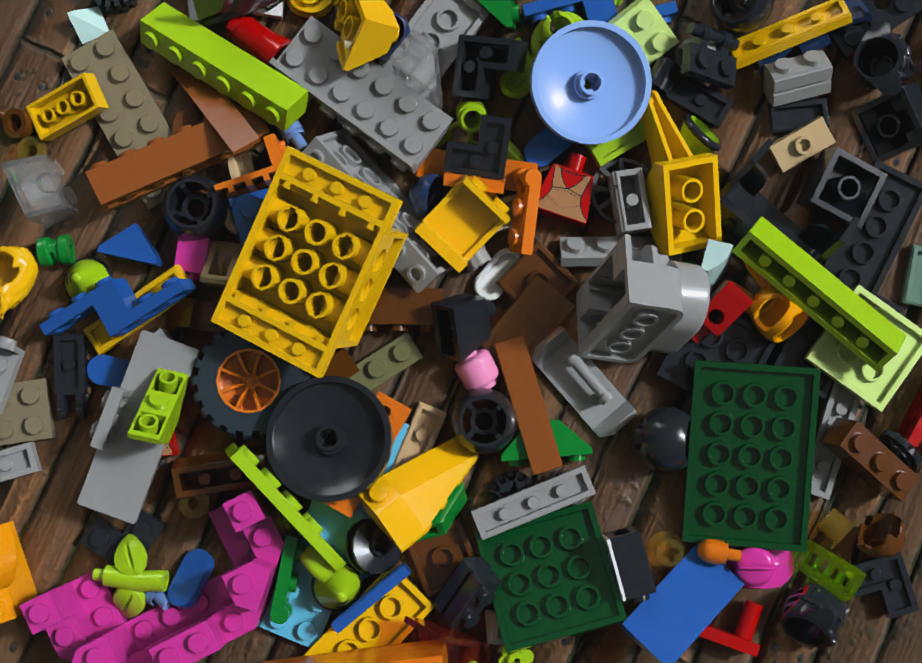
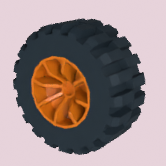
[191,330,312,440]

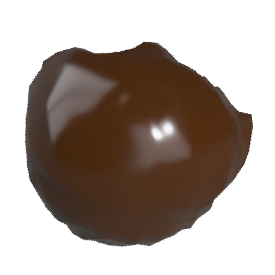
[856,513,906,558]

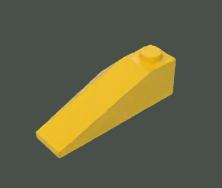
[332,0,400,71]
[359,437,479,553]

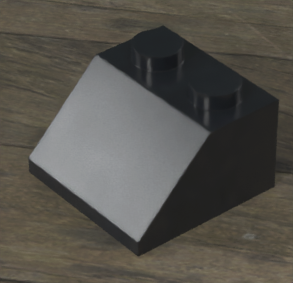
[851,82,922,162]
[796,147,888,229]

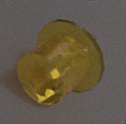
[816,507,859,549]
[646,531,686,570]

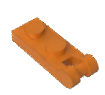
[508,168,542,255]

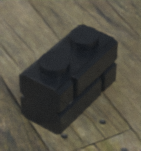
[433,557,501,629]

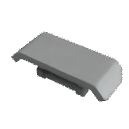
[531,326,637,438]

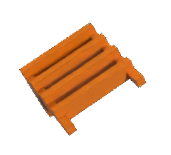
[213,133,287,199]

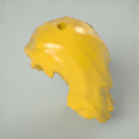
[0,246,39,320]

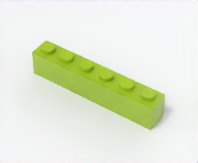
[140,2,309,132]
[732,216,907,372]

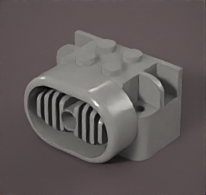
[576,234,710,363]

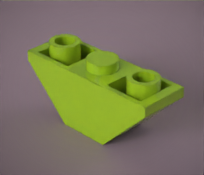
[127,368,188,445]

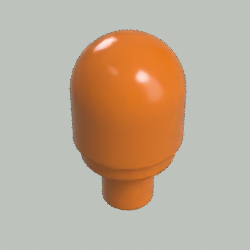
[697,539,742,565]

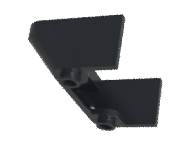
[720,138,860,264]

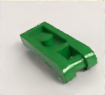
[270,533,305,624]

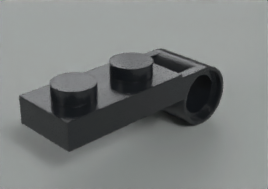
[651,57,734,129]

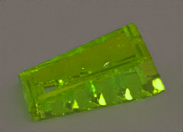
[793,540,867,602]

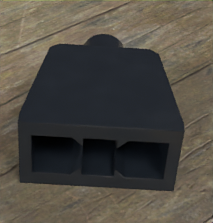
[431,293,497,362]

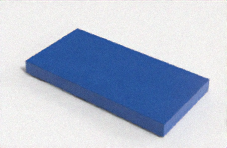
[619,543,745,663]

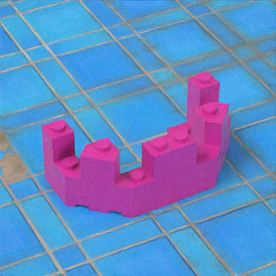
[19,488,288,663]

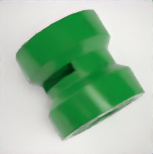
[36,234,76,267]

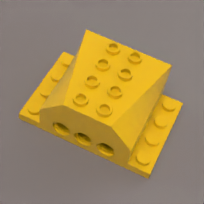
[211,146,408,378]

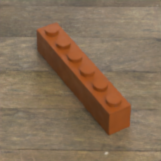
[85,103,270,213]

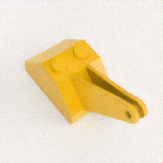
[641,90,722,256]

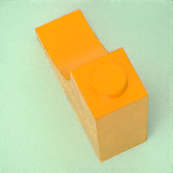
[0,521,38,624]

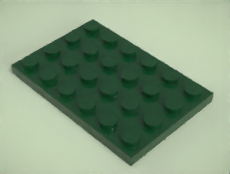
[682,359,821,552]

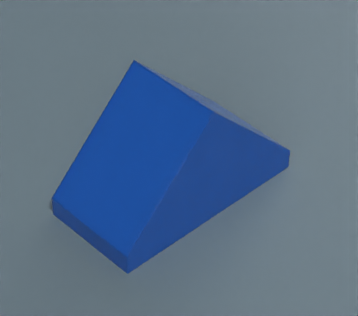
[97,223,164,268]

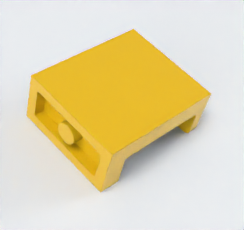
[414,174,511,273]

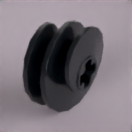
[345,519,402,574]

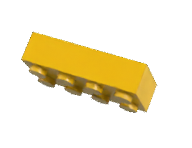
[26,72,109,141]

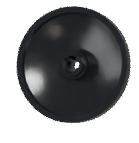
[266,376,393,503]

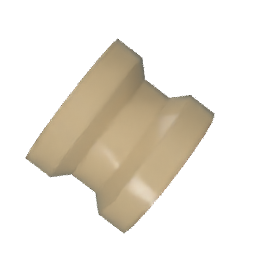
[228,153,259,186]

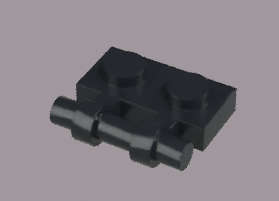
[681,22,740,90]

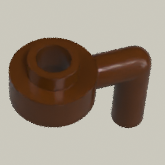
[0,108,34,139]

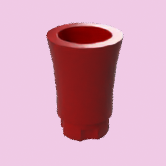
[225,14,292,68]

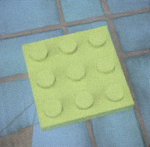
[803,284,922,412]

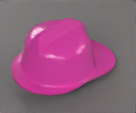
[725,546,795,589]

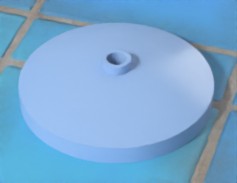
[530,20,652,145]

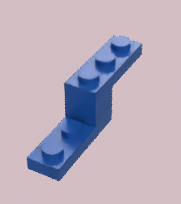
[521,0,678,26]
[39,276,197,337]

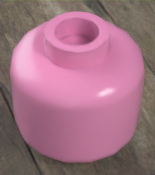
[455,349,499,391]

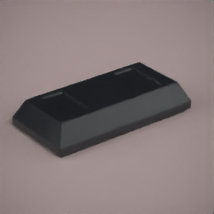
[767,98,830,133]

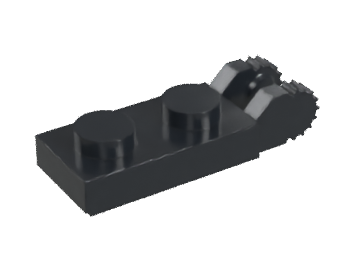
[53,334,88,419]

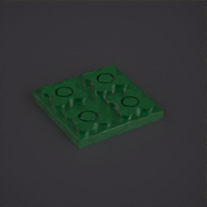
[475,501,627,654]

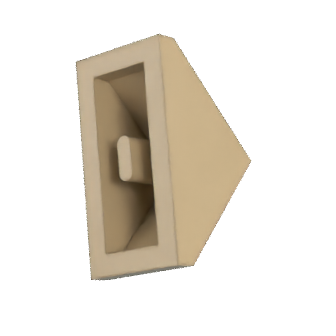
[200,240,242,288]

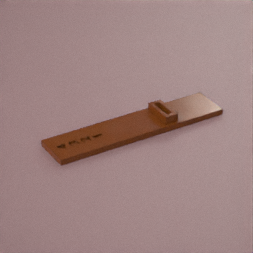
[172,67,261,155]
[495,336,563,475]

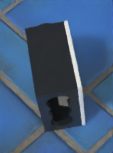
[602,526,657,603]

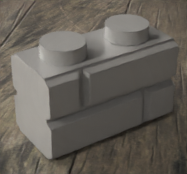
[763,50,833,107]
[607,168,652,236]

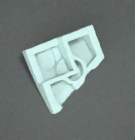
[701,239,735,293]

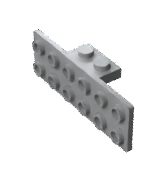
[77,330,200,524]

